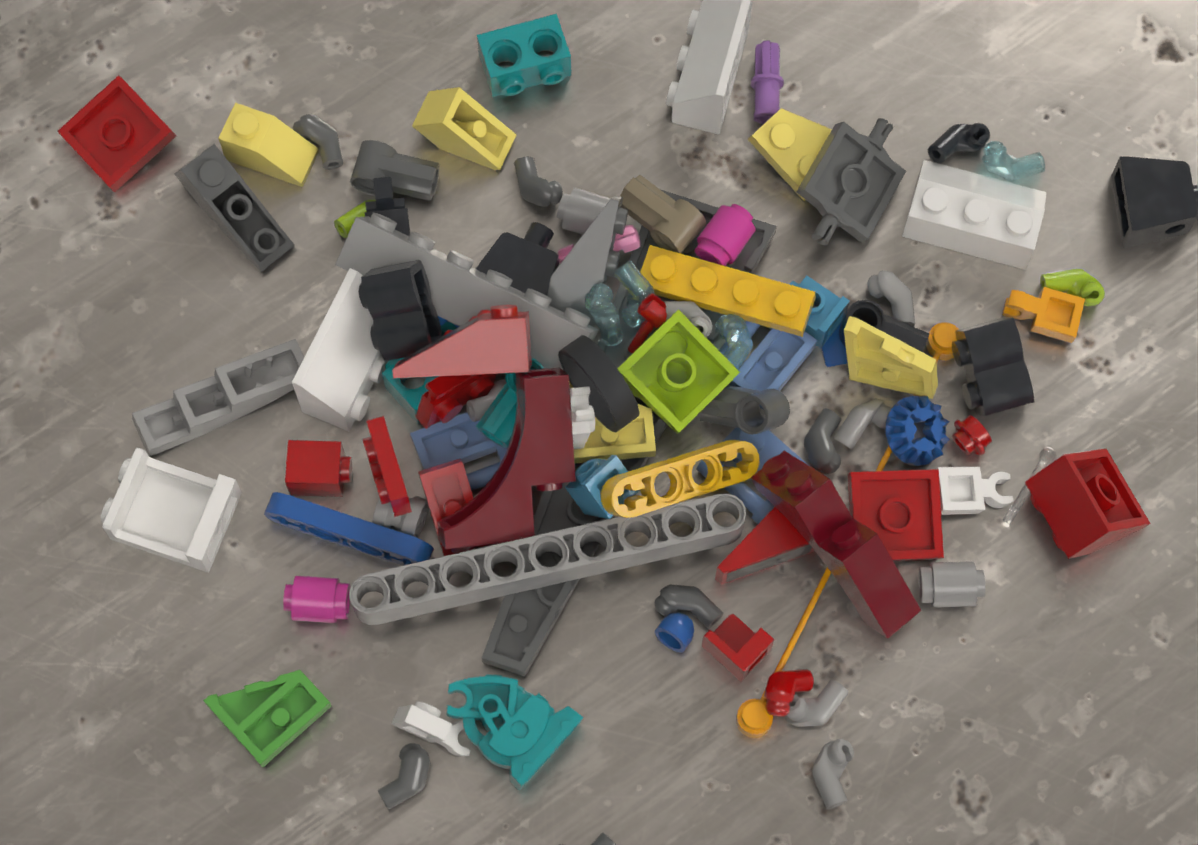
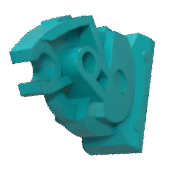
[446,674,584,791]

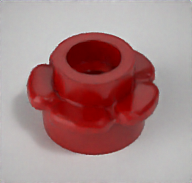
[952,415,992,455]

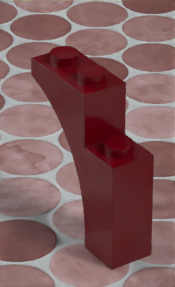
[437,367,576,553]
[751,450,922,639]

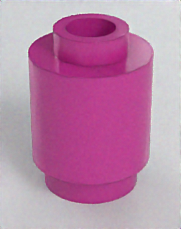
[695,204,756,266]
[283,576,351,623]

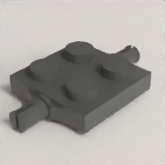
[796,118,906,245]

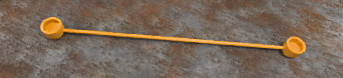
[736,322,959,738]

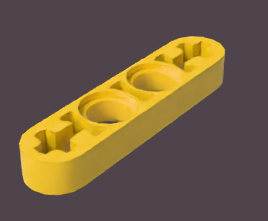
[601,440,760,518]

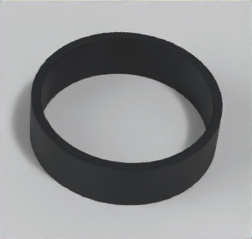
[558,335,640,433]

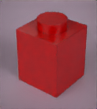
[285,440,352,497]

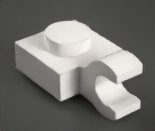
[392,701,480,756]

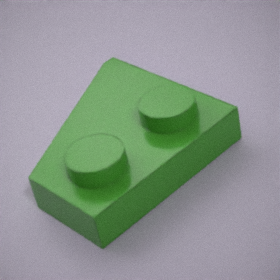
[203,670,332,767]

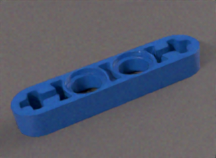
[264,492,434,566]

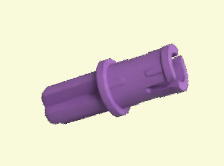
[751,40,784,124]

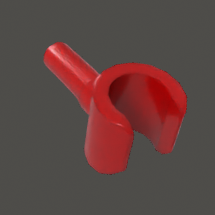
[627,293,667,354]

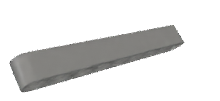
[349,493,746,625]

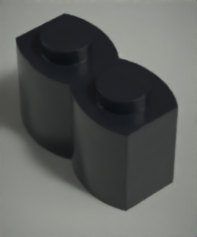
[359,260,443,361]
[952,317,1035,416]

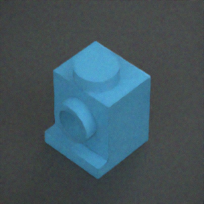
[789,275,850,348]
[565,455,640,519]

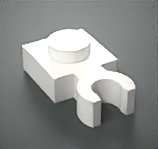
[570,386,595,449]
[937,467,1014,515]

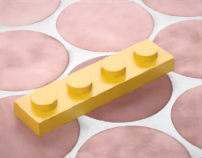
[636,245,816,337]

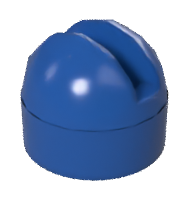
[655,613,694,653]

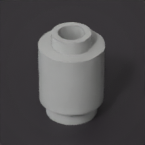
[557,188,611,234]
[918,561,985,607]

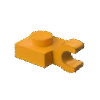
[1002,287,1085,343]

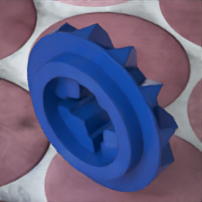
[885,396,951,466]

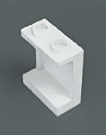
[101,447,242,573]

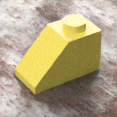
[412,87,516,170]
[218,102,319,187]

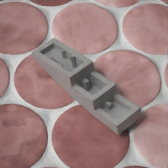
[132,339,304,457]

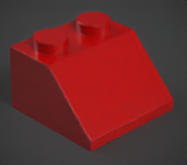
[1025,448,1151,559]

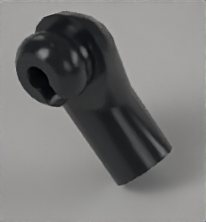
[928,123,990,163]

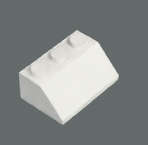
[666,0,753,135]
[902,160,1046,270]
[292,268,388,432]

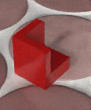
[701,614,775,682]

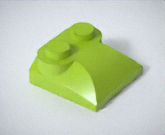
[617,309,740,434]

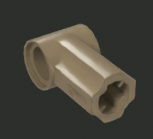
[620,175,707,254]

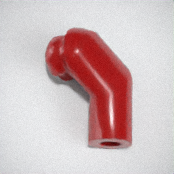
[764,669,814,717]

